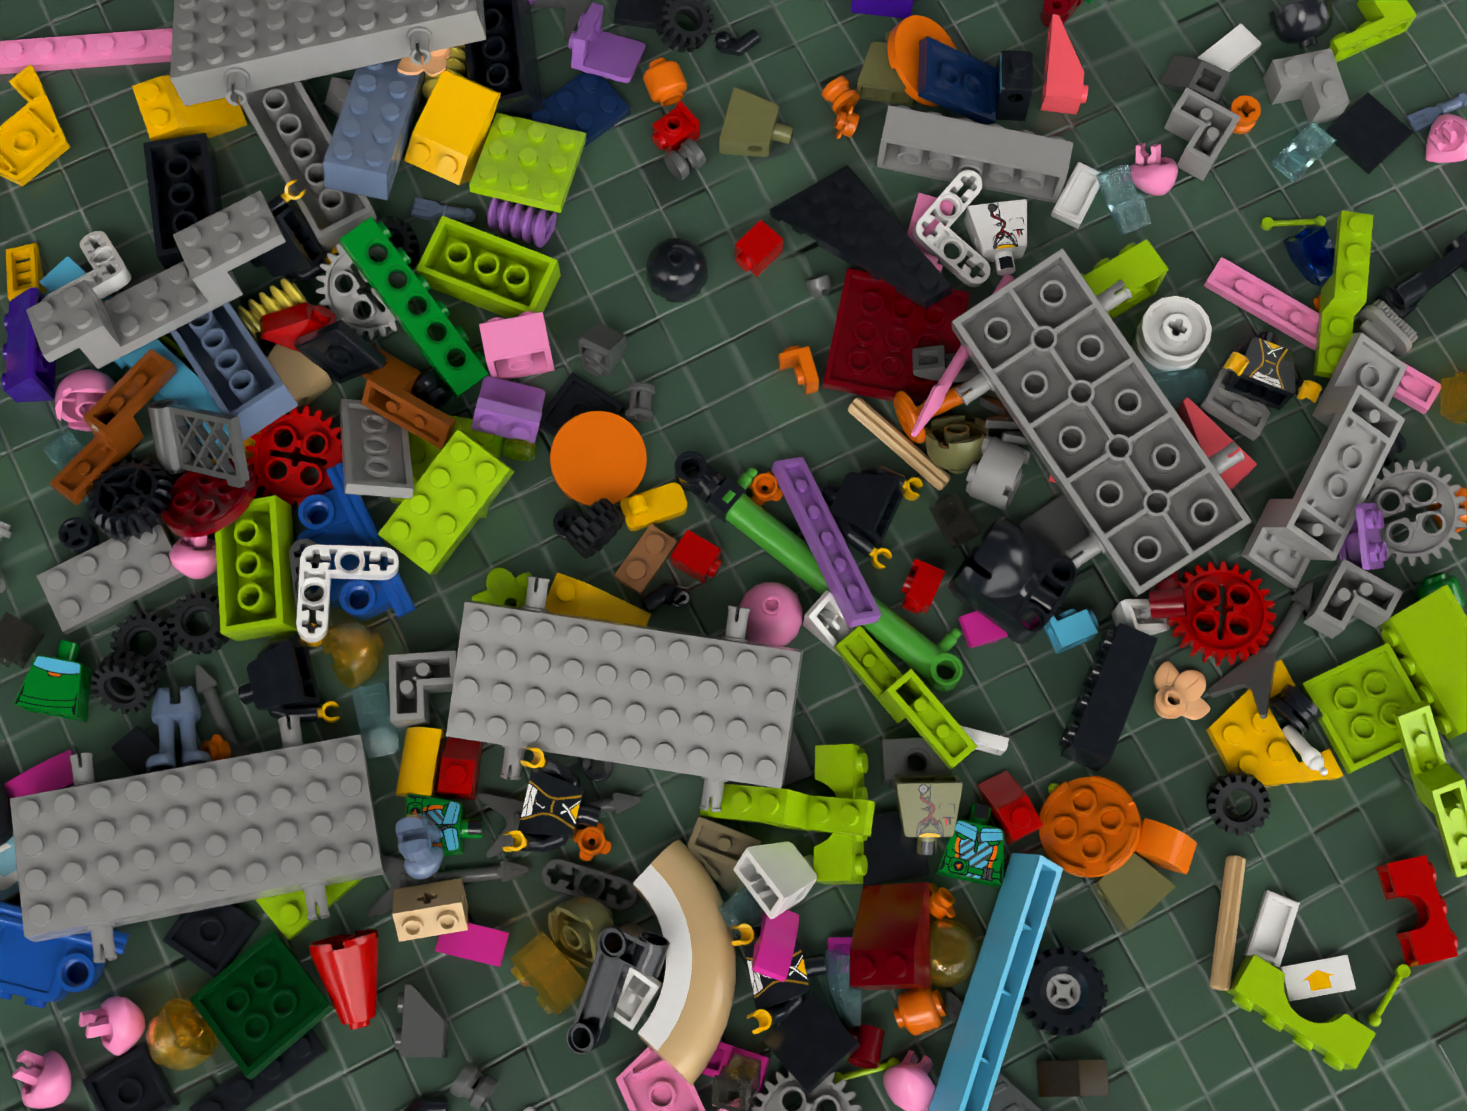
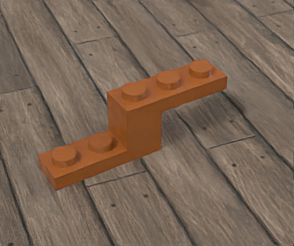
[361,342,456,450]
[49,349,178,506]

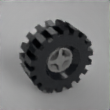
[1020,947,1108,1037]

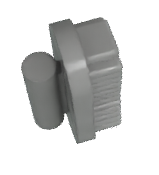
[1359,299,1418,356]

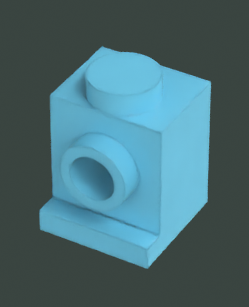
[1044,609,1099,654]

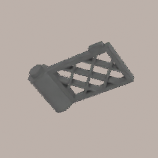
[147,399,250,488]

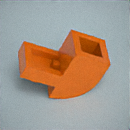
[1134,818,1197,875]

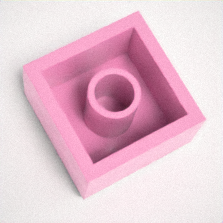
[479,311,555,380]

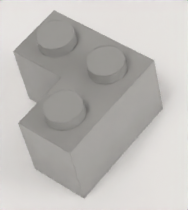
[1263,48,1350,125]
[1164,87,1241,181]
[1303,559,1403,639]
[389,650,457,728]

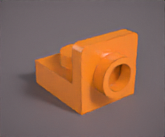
[778,346,819,395]

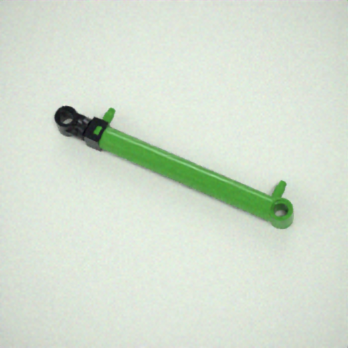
[675,451,963,692]

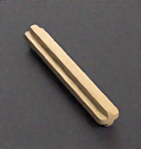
[848,397,951,490]
[1210,855,1246,991]

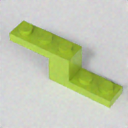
[1328,0,1417,63]
[1313,210,1374,378]
[834,625,978,770]
[1392,700,1467,878]
[700,784,875,837]

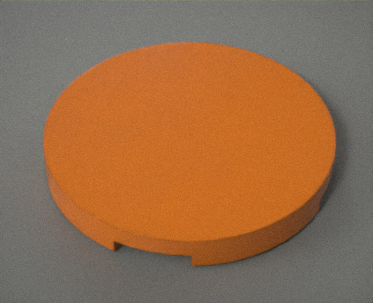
[887,15,957,107]
[550,411,647,506]
[1039,775,1141,878]

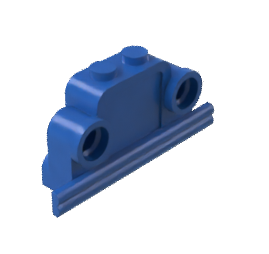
[296,462,416,621]
[0,901,130,1008]

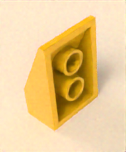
[404,69,501,185]
[132,75,248,141]
[545,573,651,626]

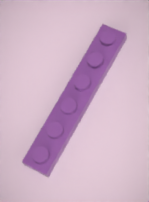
[771,457,881,628]

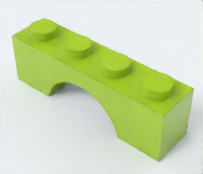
[813,744,869,885]
[1226,954,1376,1071]

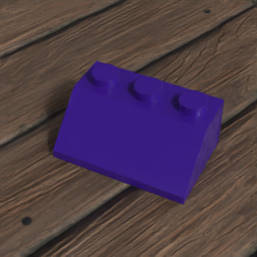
[1,287,56,403]

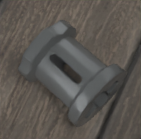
[625,382,656,422]

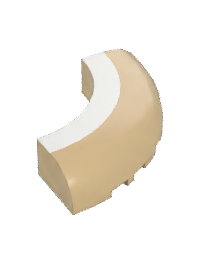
[633,839,736,1086]

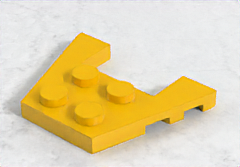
[0,64,70,187]
[1206,659,1344,787]

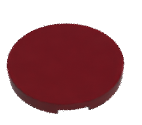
[161,458,257,538]

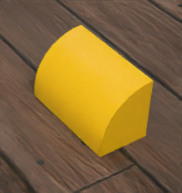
[395,727,446,798]

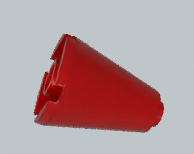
[309,929,379,1030]

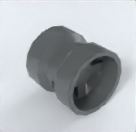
[663,138,706,181]
[449,1062,499,1111]

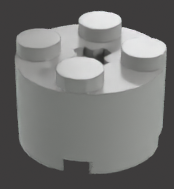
[965,435,1031,511]

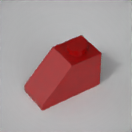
[260,302,336,353]
[437,737,483,800]
[977,770,1044,846]

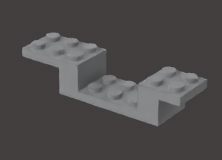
[26,191,286,369]
[1241,332,1408,588]

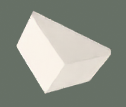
[803,590,858,656]
[1111,599,1170,635]
[613,967,663,1030]

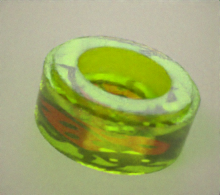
[503,439,537,461]

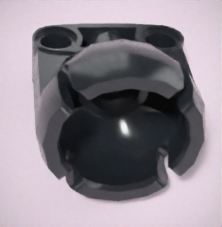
[948,516,1077,644]

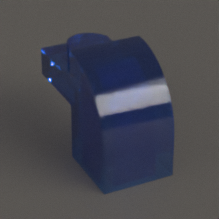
[1283,225,1335,286]

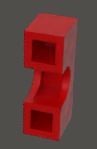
[1376,855,1458,967]

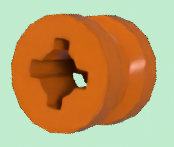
[821,76,860,115]
[1229,95,1261,134]

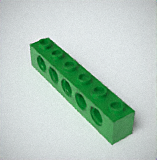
[339,216,489,399]

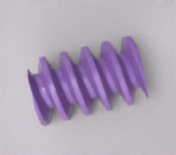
[487,197,557,248]

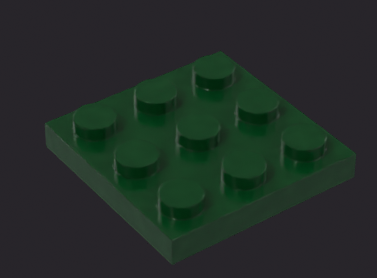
[190,929,335,1080]

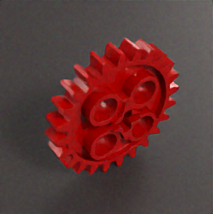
[245,406,343,508]
[1167,561,1276,666]

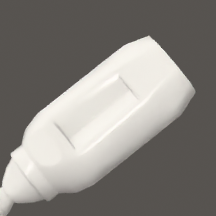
[1282,725,1328,776]

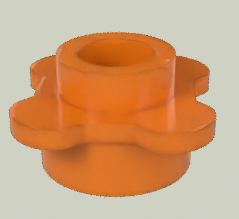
[834,105,860,139]
[748,471,783,506]
[201,734,231,761]
[573,823,611,862]
[929,883,956,919]

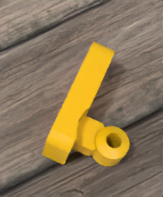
[620,483,688,531]

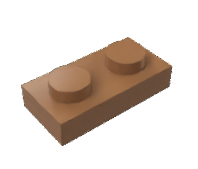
[614,524,678,596]

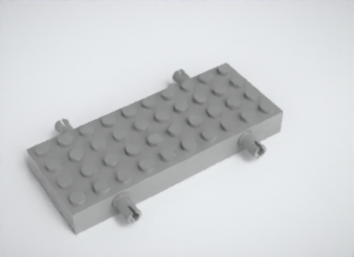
[170,0,486,106]
[952,248,1252,598]
[446,576,803,812]
[10,715,385,963]

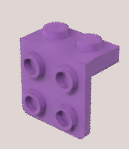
[568,3,646,83]
[471,376,545,444]
[1339,503,1388,570]

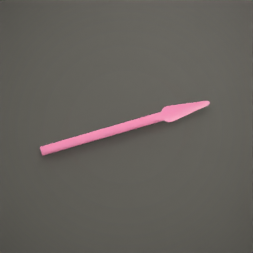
[911,274,1015,437]

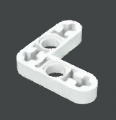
[913,170,991,287]
[41,231,131,302]
[296,544,399,643]

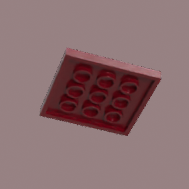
[822,268,970,413]

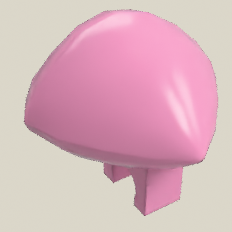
[1426,113,1467,163]
[1125,143,1178,196]
[169,535,217,579]
[78,996,146,1056]
[12,1050,72,1109]
[883,1050,936,1111]

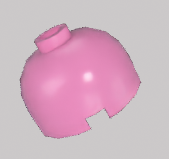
[55,369,116,431]
[738,581,803,647]

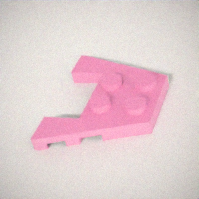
[616,1047,746,1111]

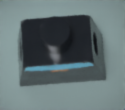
[995,50,1033,121]

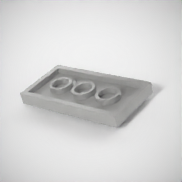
[339,399,414,499]
[37,525,185,635]

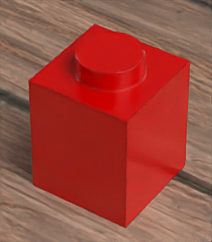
[735,220,784,277]
[670,529,723,584]

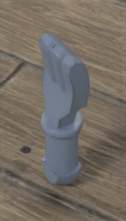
[1406,93,1467,133]
[410,198,476,222]

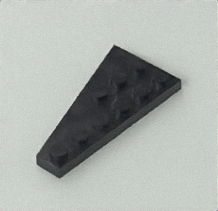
[770,165,952,309]

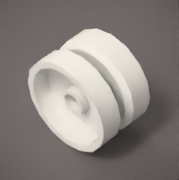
[1132,296,1212,377]

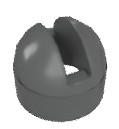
[805,273,832,298]

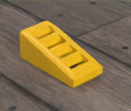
[6,243,46,301]

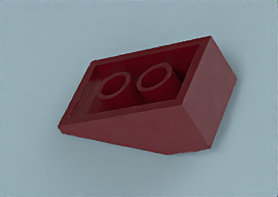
[850,882,931,990]

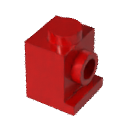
[651,101,700,153]
[901,558,946,614]

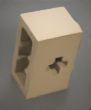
[392,878,468,942]

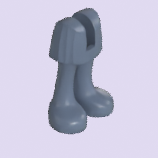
[145,686,212,773]
[395,814,444,880]

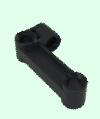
[1375,231,1467,319]
[566,921,670,1055]

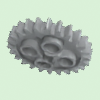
[316,241,417,340]
[1364,460,1467,566]
[751,1071,862,1111]

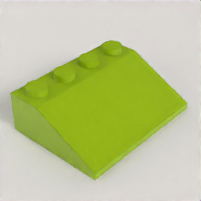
[1380,584,1467,740]

